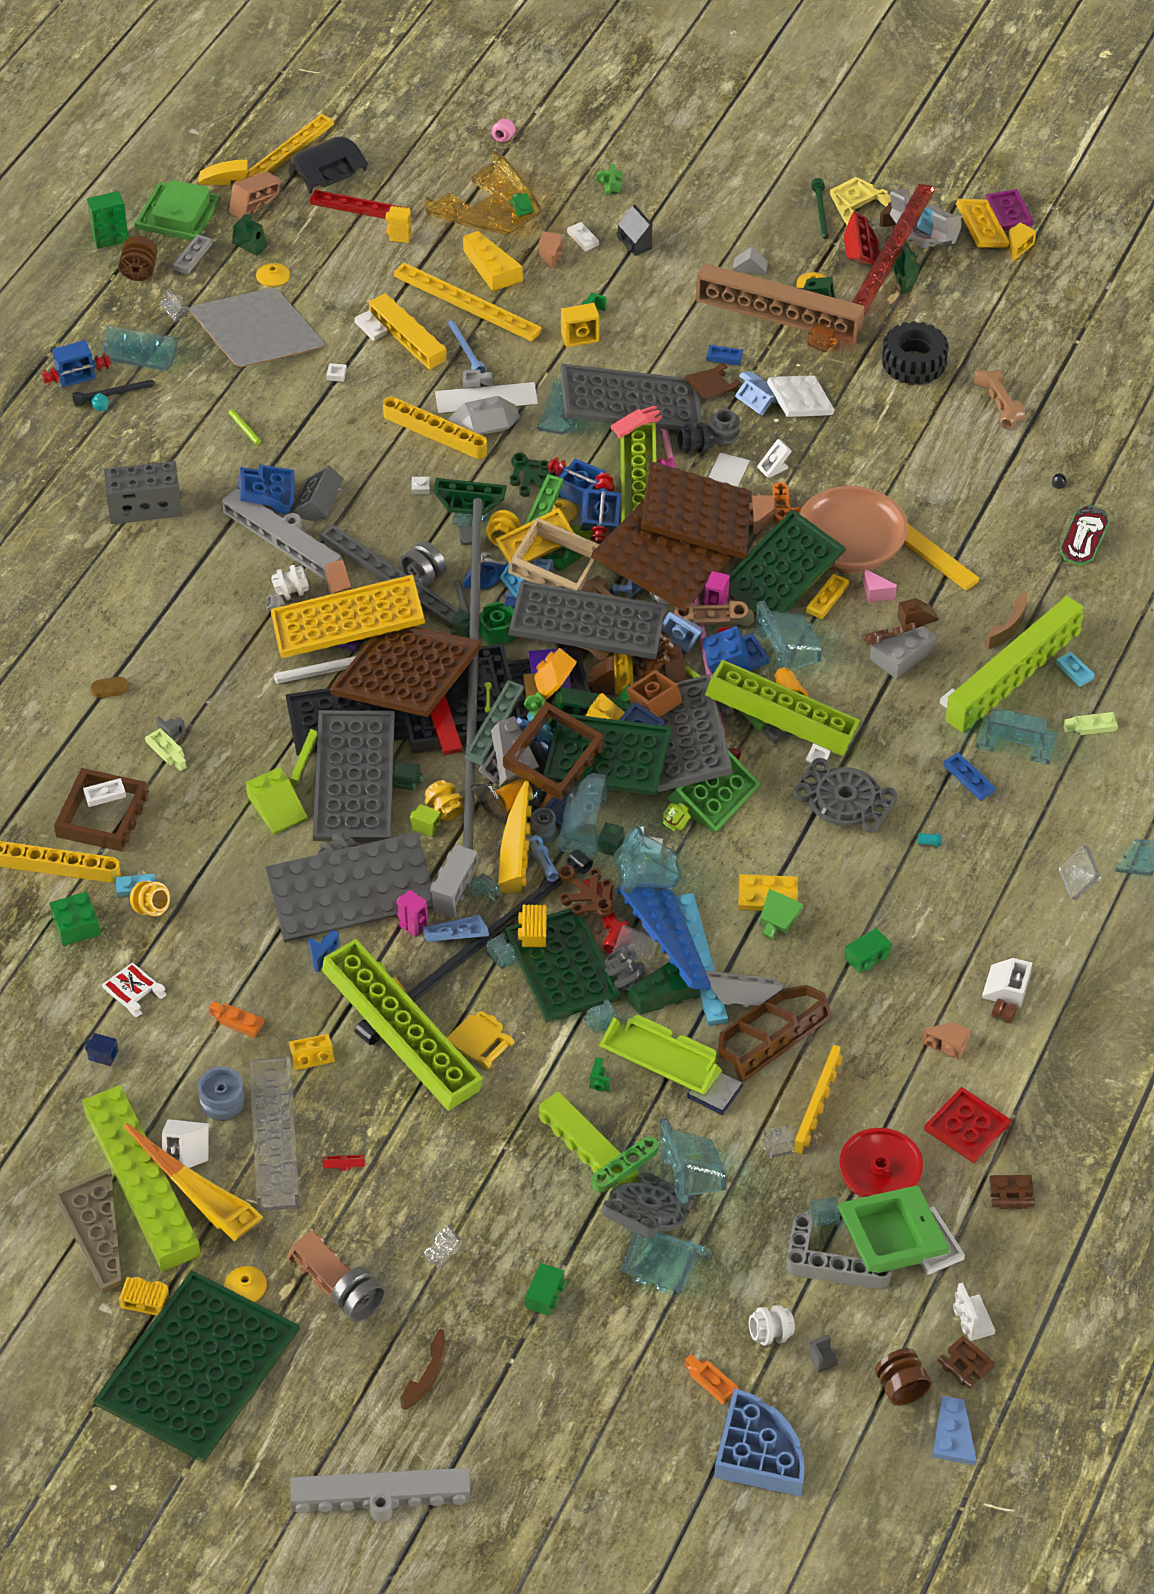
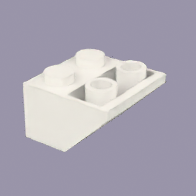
[982,958,1032,1008]
[162,1119,209,1168]

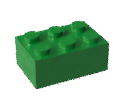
[87,191,129,249]

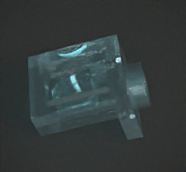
[469,873,500,902]

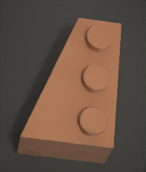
[229,172,281,219]
[286,1230,351,1298]

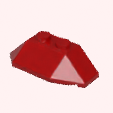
[844,211,881,265]

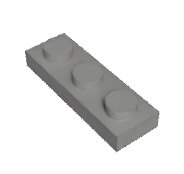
[173,234,213,274]

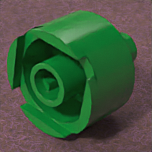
[479,602,515,645]

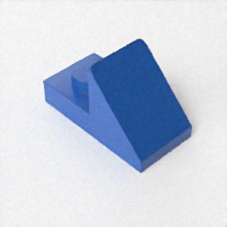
[308,930,340,972]

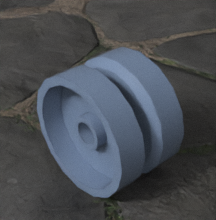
[198,1067,245,1120]

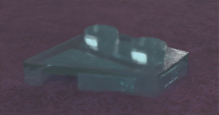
[453,512,490,527]
[1115,839,1154,876]

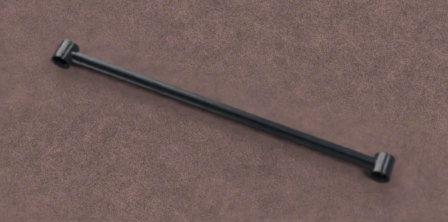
[354,849,593,1045]

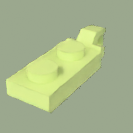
[1064,712,1118,735]
[145,728,187,771]

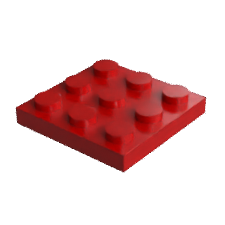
[924,1087,1011,1164]

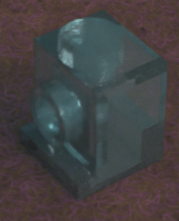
[487,933,516,970]
[584,999,617,1034]
[807,1197,841,1226]

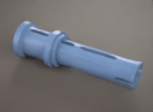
[528,835,559,882]

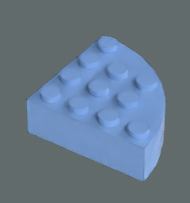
[714,1388,805,1497]

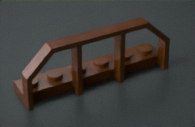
[718,985,832,1082]

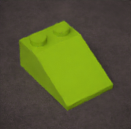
[246,767,308,835]

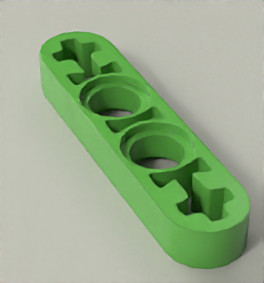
[592,1137,658,1192]

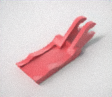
[611,406,662,439]

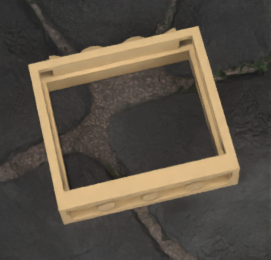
[508,518,599,591]

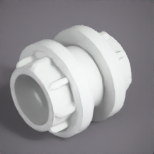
[271,565,310,600]
[749,1305,795,1345]

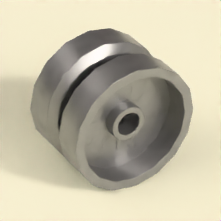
[400,541,446,587]
[331,1266,387,1322]

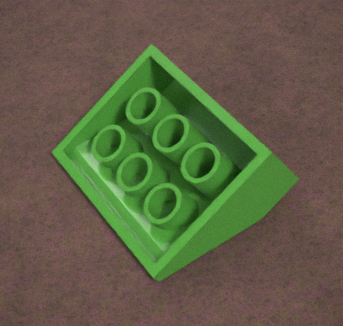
[667,750,761,833]

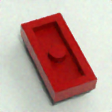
[323,1154,365,1171]

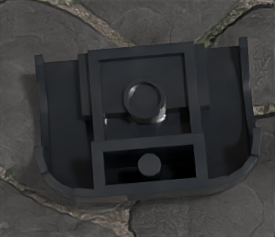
[288,136,368,194]

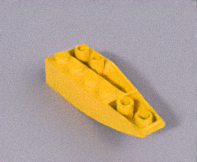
[498,781,533,894]

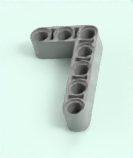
[786,1213,891,1289]

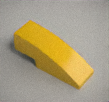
[198,160,248,185]

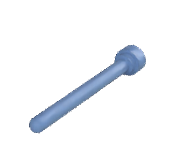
[448,320,487,373]

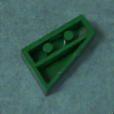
[549,687,613,729]
[628,962,700,1015]

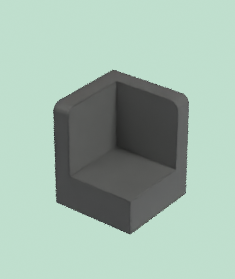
[459,525,473,545]
[156,716,186,741]
[809,1335,838,1373]

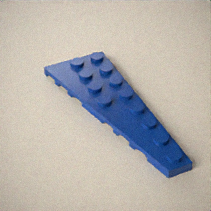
[617,885,711,990]

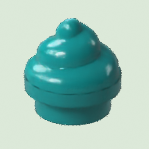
[91,393,109,411]

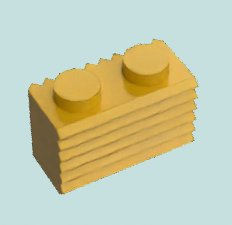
[385,206,412,243]
[518,905,547,947]
[119,1277,169,1316]

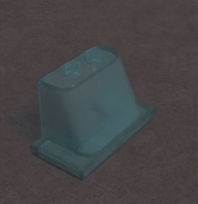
[756,601,822,670]
[975,709,1058,765]
[557,773,608,856]
[614,825,682,894]
[659,1118,726,1204]
[621,1227,713,1294]

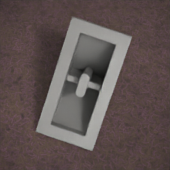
[733,247,768,275]

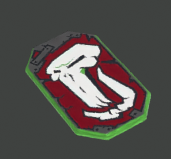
[1059,504,1110,566]

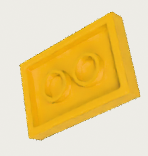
[738,874,798,911]

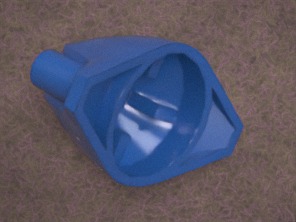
[463,561,507,589]

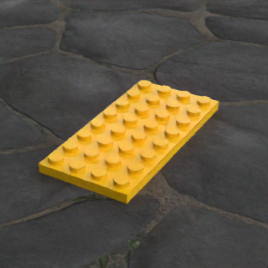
[270,574,425,659]

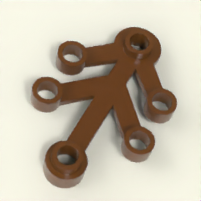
[864,623,916,646]
[633,631,674,680]
[559,865,615,917]

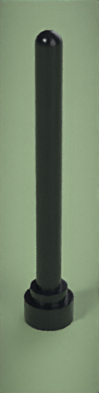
[72,380,155,407]

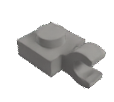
[463,370,493,388]

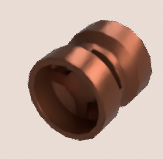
[991,998,1018,1024]

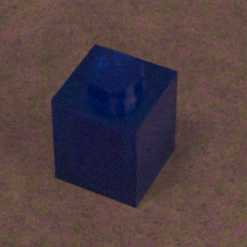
[85,1033,119,1066]

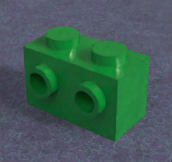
[844,928,891,974]
[525,1263,567,1316]

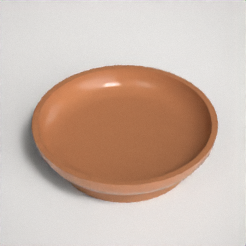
[799,486,908,574]

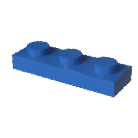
[943,752,996,801]

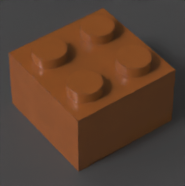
[626,670,682,718]

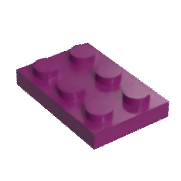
[985,189,1033,231]

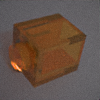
[808,323,836,353]

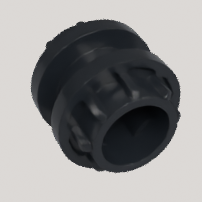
[677,423,714,454]

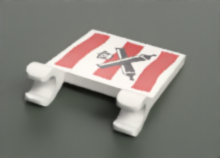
[102,963,166,1017]

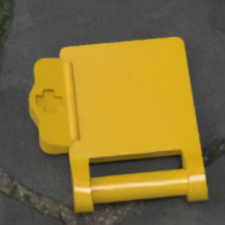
[447,1011,514,1070]

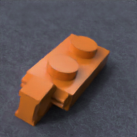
[208,1001,265,1037]
[684,1354,739,1405]

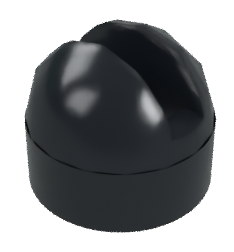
[1052,473,1066,489]

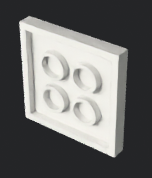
[767,376,835,417]

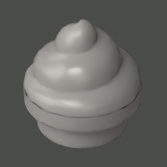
[266,594,286,611]

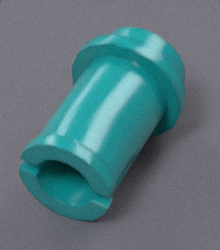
[918,832,942,848]

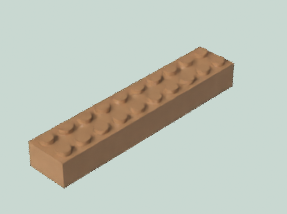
[696,263,865,344]

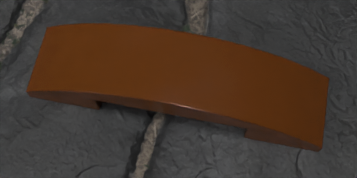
[400,1329,445,1410]

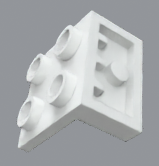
[953,1283,995,1341]

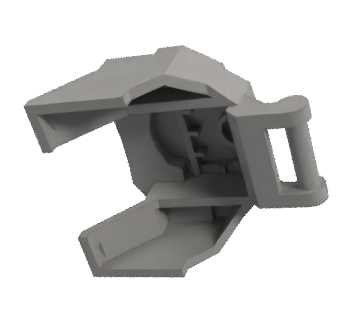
[890,188,963,248]

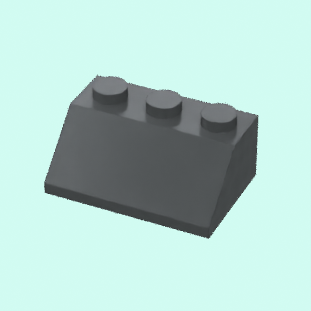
[289,465,344,522]

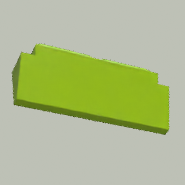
[599,1015,722,1096]

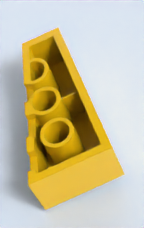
[463,231,523,292]

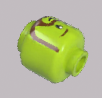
[662,802,691,832]

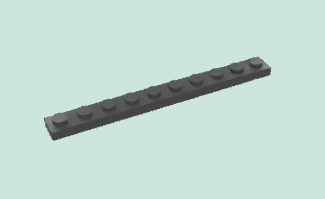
[320,524,464,628]

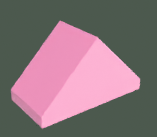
[863,569,897,603]

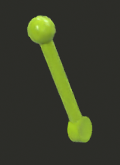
[484,682,492,713]

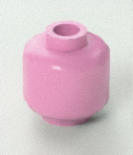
[492,119,515,143]

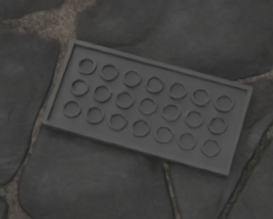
[560,364,702,430]
[509,581,666,660]
[658,674,733,792]
[313,710,395,841]
[265,832,433,942]

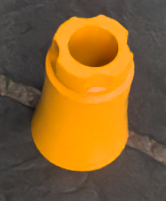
[774,667,808,697]
[489,778,531,815]

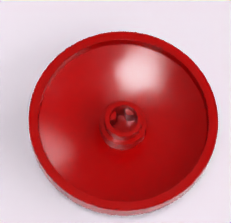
[839,1128,923,1198]

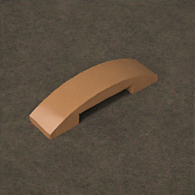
[985,591,1027,649]

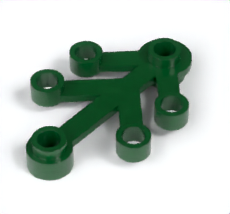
[510,452,560,497]

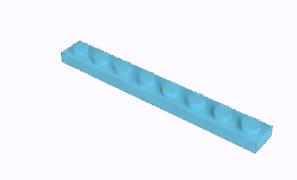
[675,893,728,1026]

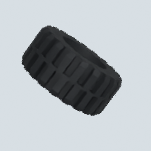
[882,321,949,385]

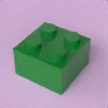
[49,891,101,946]

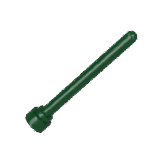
[811,178,829,239]

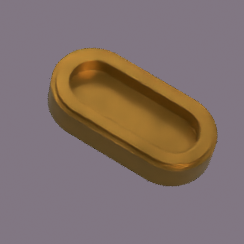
[91,677,128,698]

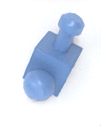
[612,579,646,599]

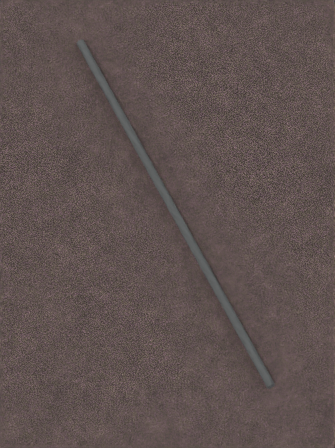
[463,498,482,850]

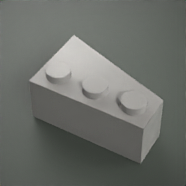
[870,626,936,679]
[491,716,539,787]
[430,844,479,919]

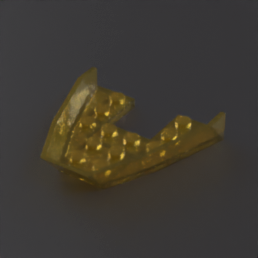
[425,151,543,235]

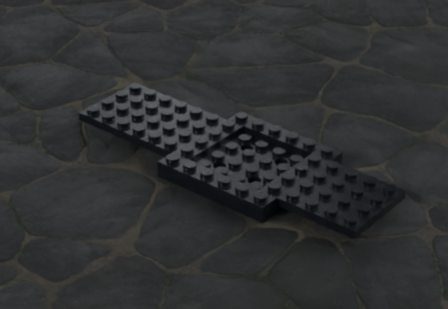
[285,643,590,755]

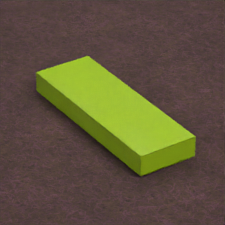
[290,729,317,788]

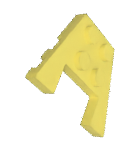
[830,177,891,225]

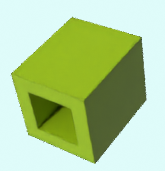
[410,804,441,837]

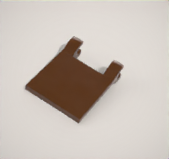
[685,363,743,399]

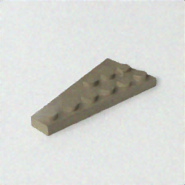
[53,1168,122,1293]

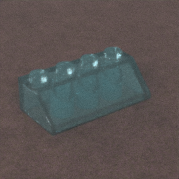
[103,326,178,371]
[537,377,578,435]

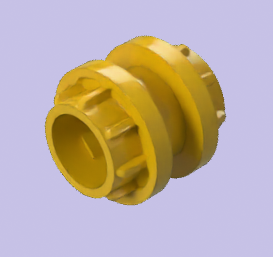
[486,510,520,545]
[425,780,464,821]
[130,881,170,916]

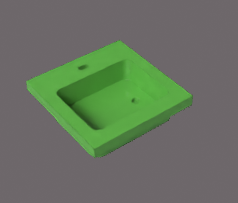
[135,180,221,241]
[838,1185,949,1273]

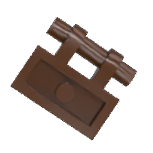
[989,1175,1035,1209]
[937,1335,995,1389]

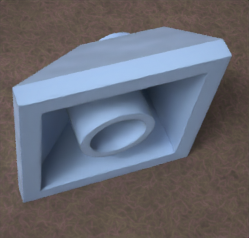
[662,612,703,653]

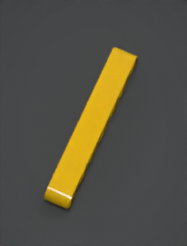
[383,397,487,459]
[0,841,121,883]

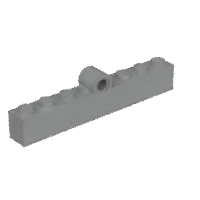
[222,489,341,580]
[290,1468,471,1522]

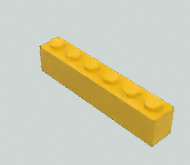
[369,293,447,370]

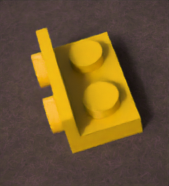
[289,1034,335,1070]

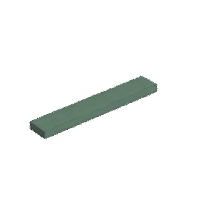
[464,680,525,765]

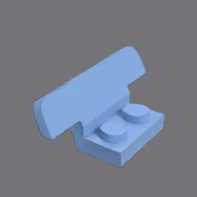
[735,371,780,415]

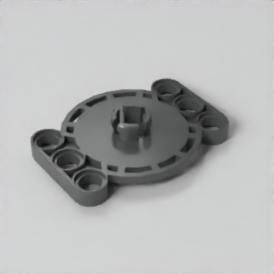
[794,758,897,833]
[601,1172,695,1238]

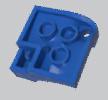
[238,464,295,514]

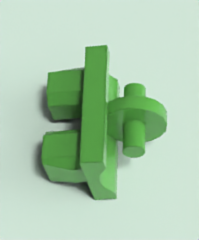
[596,163,623,195]
[524,691,553,724]

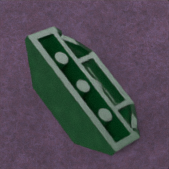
[885,234,920,294]
[433,478,507,516]

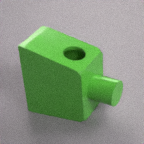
[760,888,803,940]

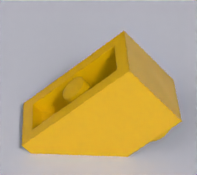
[1009,222,1036,260]

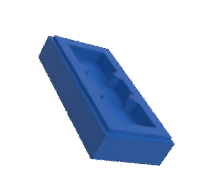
[706,345,743,365]

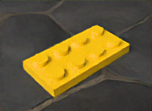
[956,199,1010,248]
[495,508,575,563]

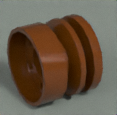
[118,236,158,281]
[875,1348,932,1406]

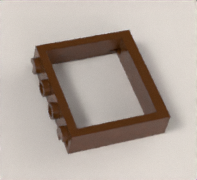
[503,702,605,801]
[54,768,149,852]

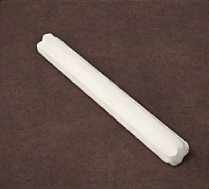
[274,656,356,684]

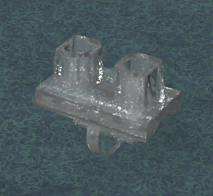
[159,290,189,322]
[424,1225,462,1268]

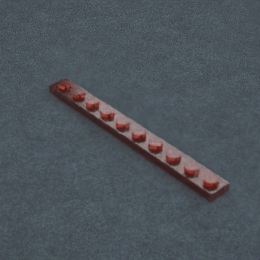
[852,184,935,316]

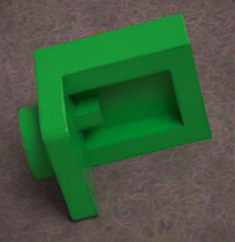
[509,193,534,218]
[582,292,607,311]

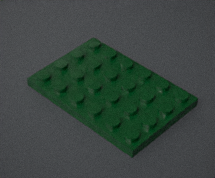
[729,509,846,628]
[543,714,672,796]
[504,908,621,1023]

